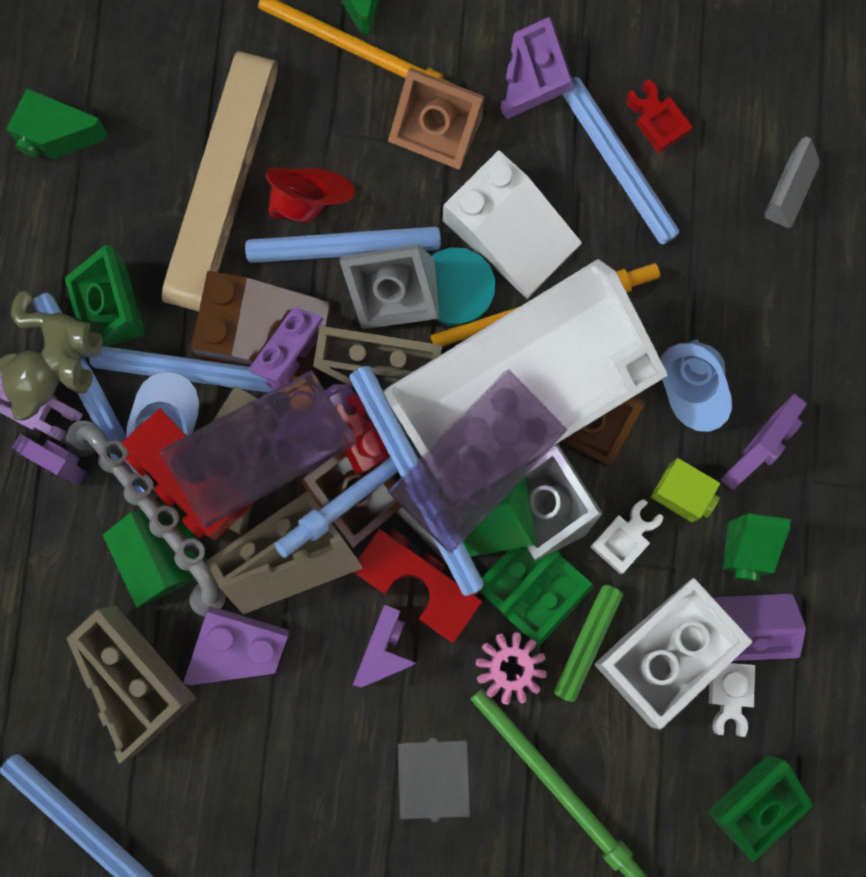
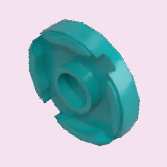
[431,248,495,327]

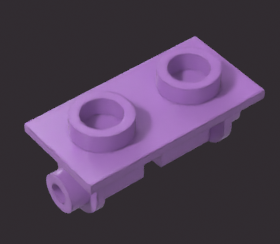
[248,306,324,392]

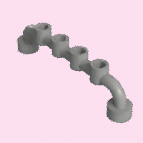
[65,421,226,616]

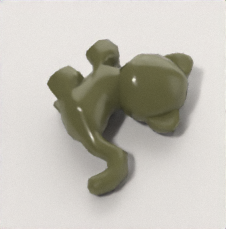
[0,291,103,420]

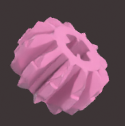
[476,633,547,704]

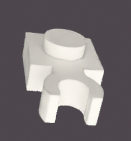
[590,499,663,574]
[708,663,755,737]

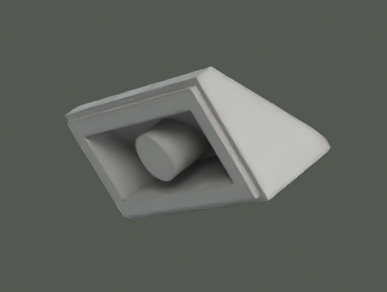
[764,136,820,228]

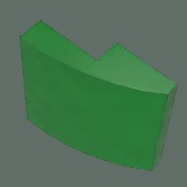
[479,547,594,648]

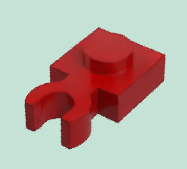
[626,80,693,154]
[329,394,390,474]

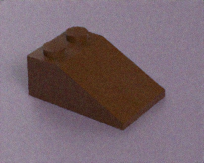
[191,271,331,380]

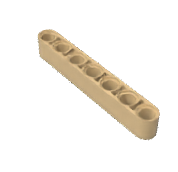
[162,51,278,311]

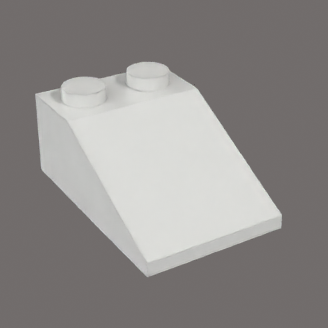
[443,150,582,299]
[594,578,753,730]

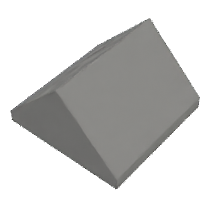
[340,244,439,329]
[524,444,603,560]

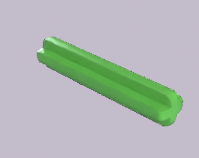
[554,585,623,702]

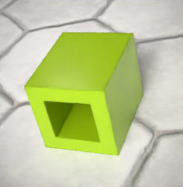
[650,458,721,522]

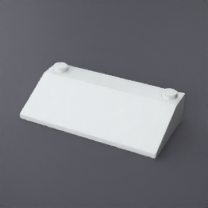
[383,259,668,506]

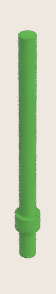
[470,688,648,877]

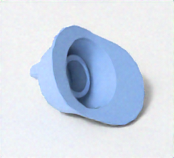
[661,339,732,431]
[127,371,199,440]

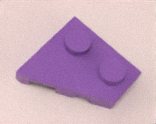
[501,17,575,119]
[721,394,807,490]
[12,434,88,486]
[183,606,289,685]

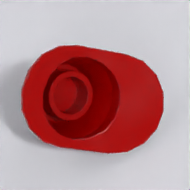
[265,167,355,223]

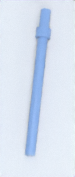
[275,441,421,558]

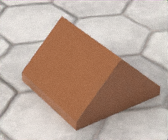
[388,67,484,170]

